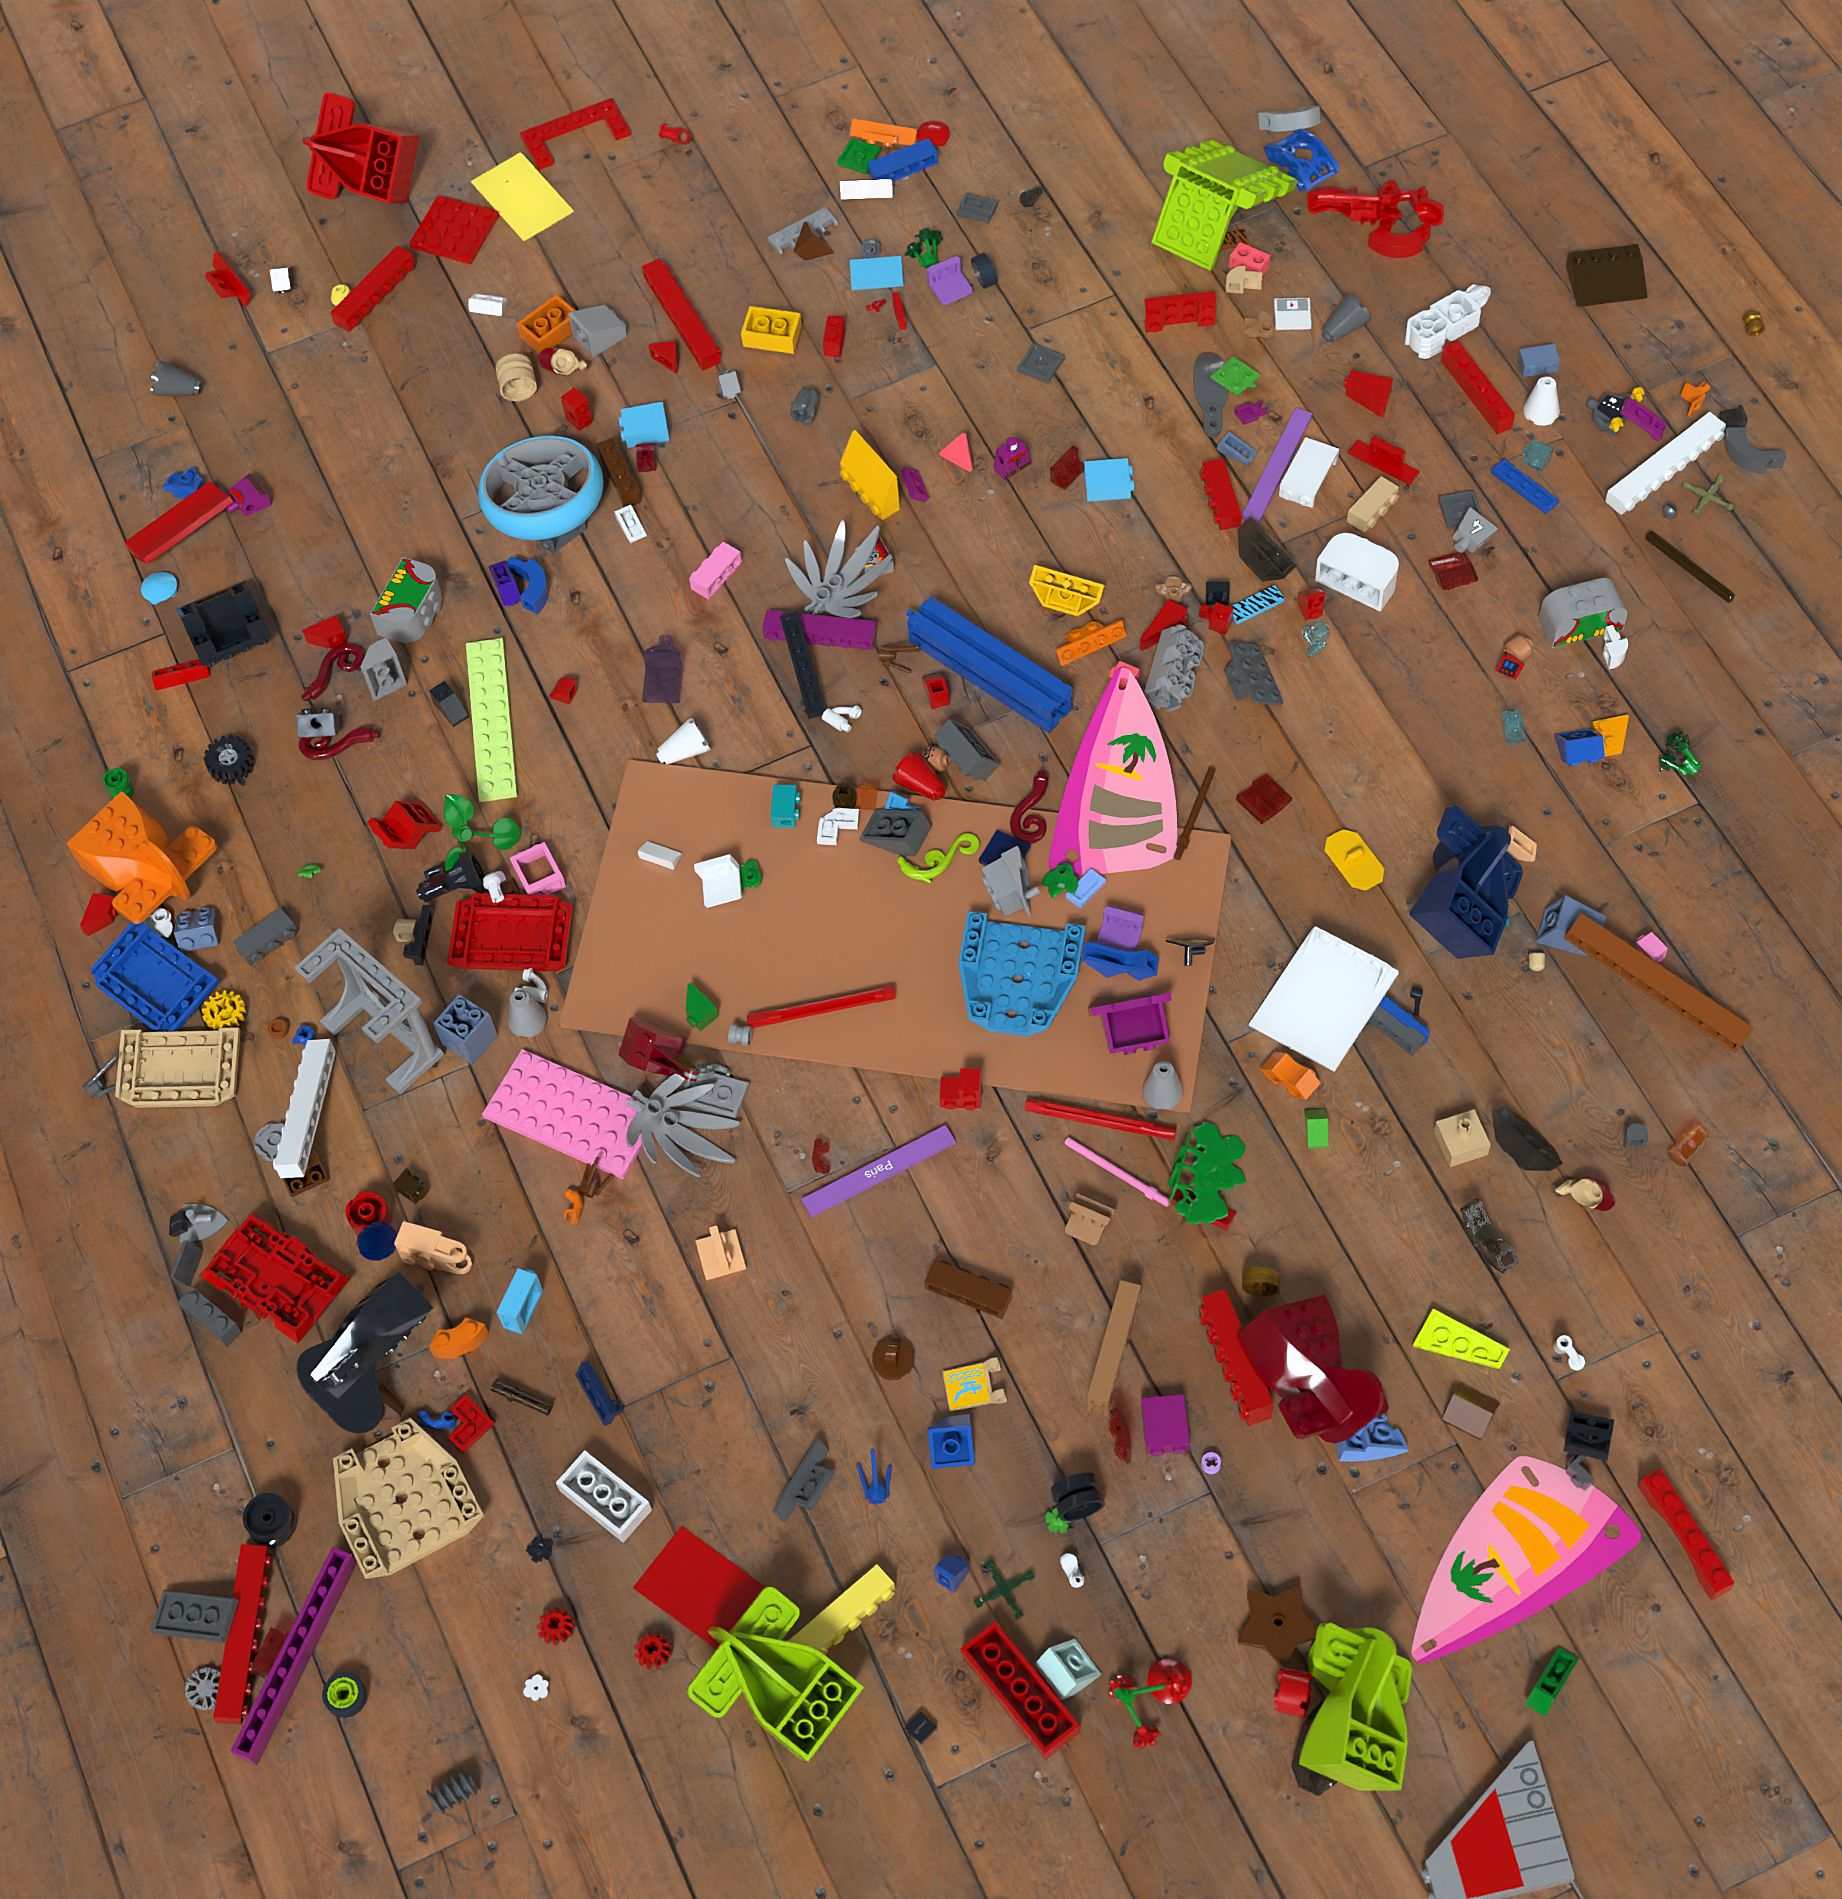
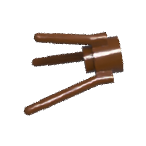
[879,645,921,673]
[578,1156,615,1198]

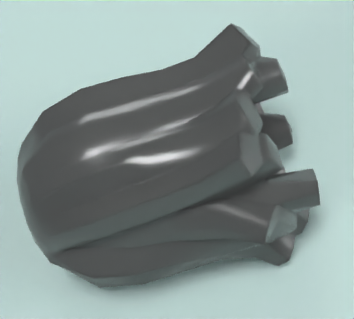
[790,388,819,426]

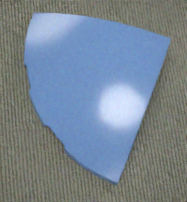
[1336,1414,1408,1462]

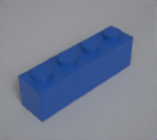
[868,138,938,182]

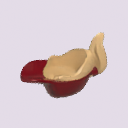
[538,348,587,376]
[1555,1176,1616,1211]

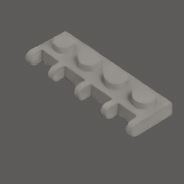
[767,207,838,255]

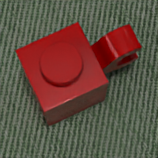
[1199,602,1234,635]

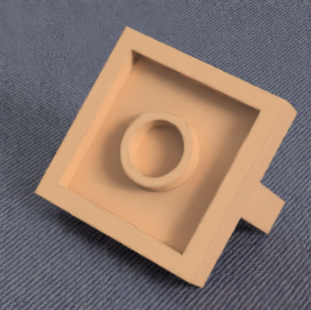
[696,1226,746,1280]

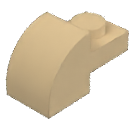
[1226,266,1263,294]

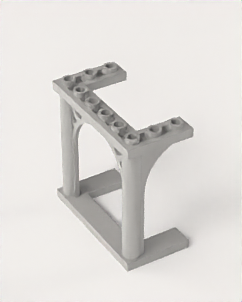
[294,928,444,1095]

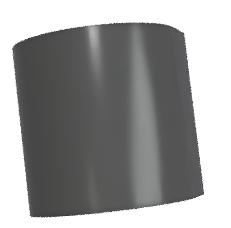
[1624,1123,1648,1147]

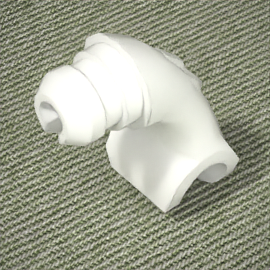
[1060,1553,1084,1588]

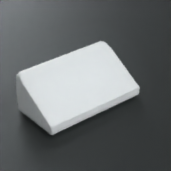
[469,294,507,316]
[638,841,682,870]

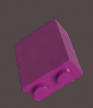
[1141,1394,1190,1456]

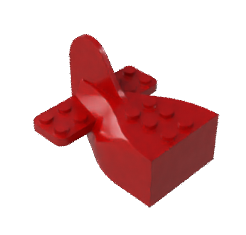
[302,93,420,204]

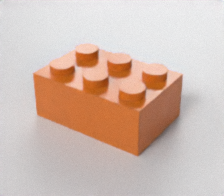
[516,294,575,354]

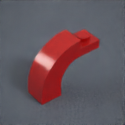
[1368,223,1431,258]

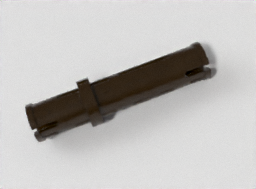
[491,1379,553,1416]

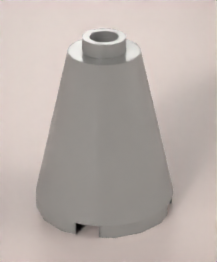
[507,990,547,1038]
[1142,1061,1183,1110]

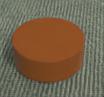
[268,1019,289,1039]

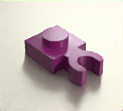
[1234,401,1268,425]

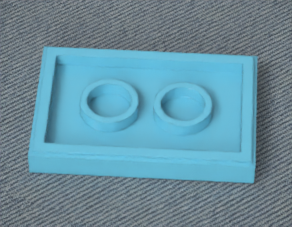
[850,256,903,290]

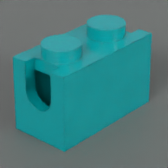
[770,785,801,828]

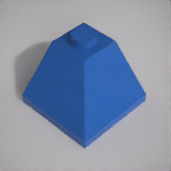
[928,1414,975,1469]

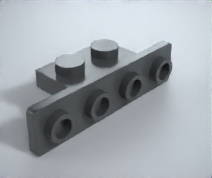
[773,1439,834,1522]

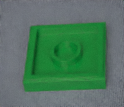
[837,138,882,175]

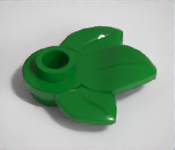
[739,859,762,891]
[1042,863,1078,899]

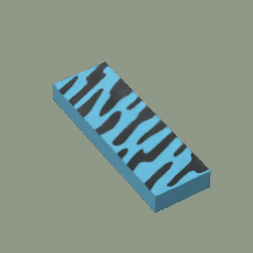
[1230,585,1285,625]

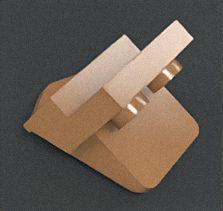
[1065,1192,1116,1245]

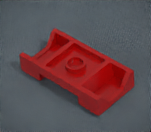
[1144,291,1216,333]

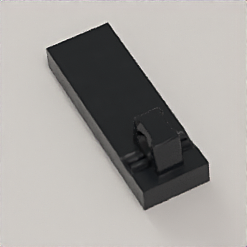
[403,905,434,966]

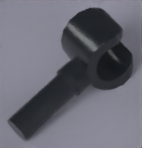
[1410,987,1423,1016]

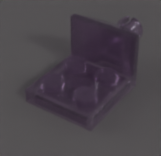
[642,635,684,703]

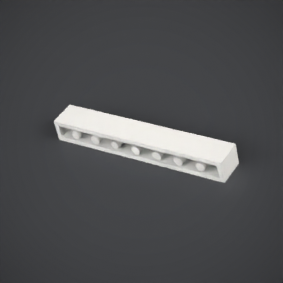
[1605,412,1726,515]
[273,1039,336,1178]

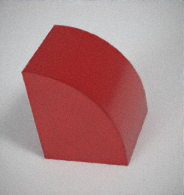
[550,677,578,705]

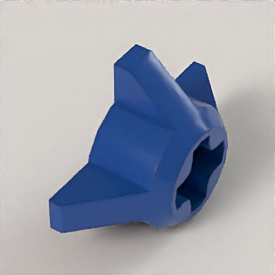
[292,1023,315,1046]

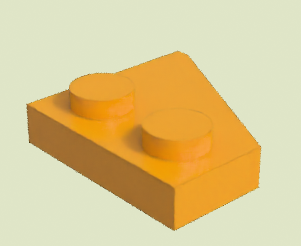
[1591,714,1629,757]

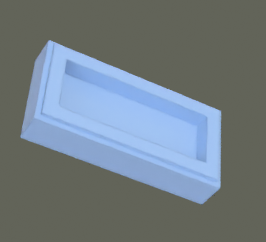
[1066,869,1106,909]

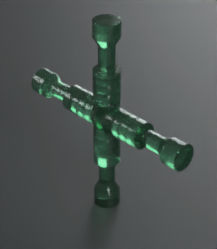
[973,1559,1035,1620]

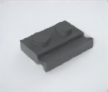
[957,193,998,224]

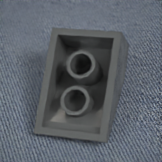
[859,809,932,856]

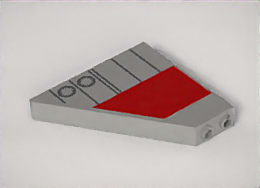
[1421,1741,1575,1899]

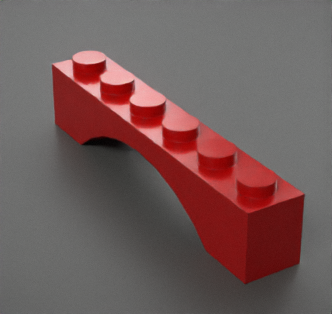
[1638,1468,1735,1601]

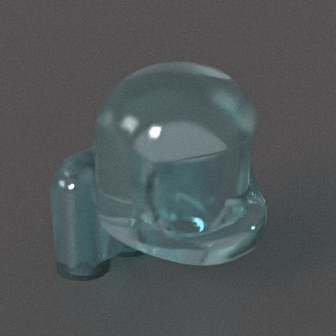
[1302,621,1330,658]

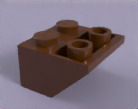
[273,1144,329,1198]

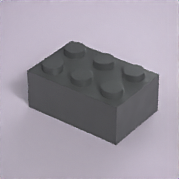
[934,719,1000,781]

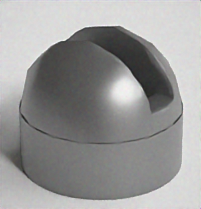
[1662,503,1678,519]

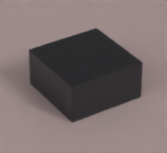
[1205,582,1230,605]

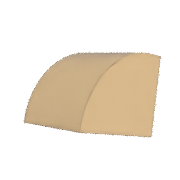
[393,919,419,943]

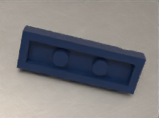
[575,1361,623,1426]

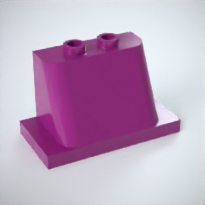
[1088,993,1172,1055]

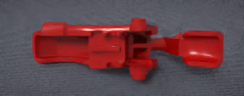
[1307,180,1444,231]

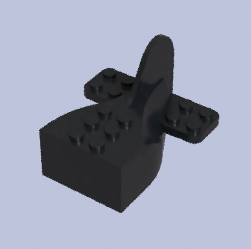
[296,1271,434,1434]

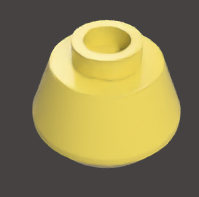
[331,284,351,306]

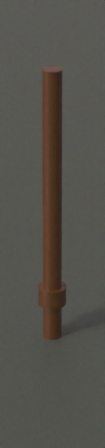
[1173,767,1216,860]

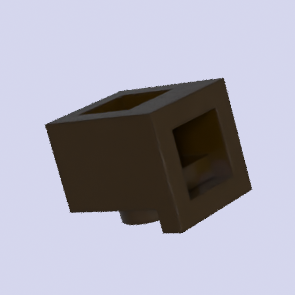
[393,1168,427,1204]

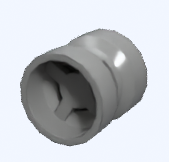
[728,1024,752,1046]

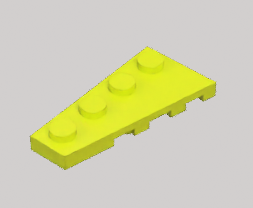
[1413,1309,1510,1370]

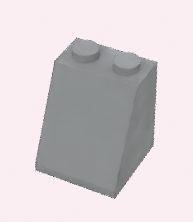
[568,305,627,357]

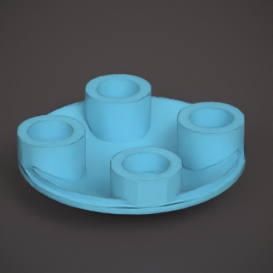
[141,572,177,604]

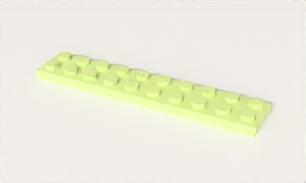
[466,638,518,802]

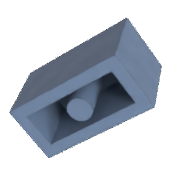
[1517,344,1560,377]

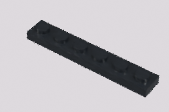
[780,611,826,719]

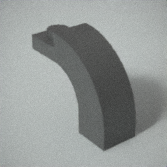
[1724,427,1786,474]

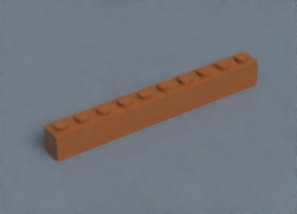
[1564,913,1753,1053]

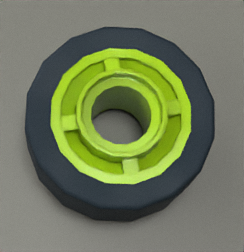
[322,1672,367,1718]

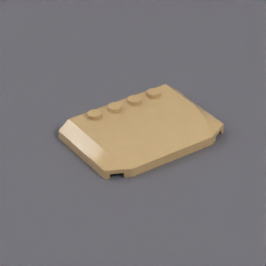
[115,1028,241,1108]

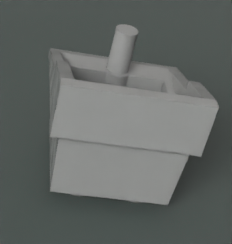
[981,846,1040,917]

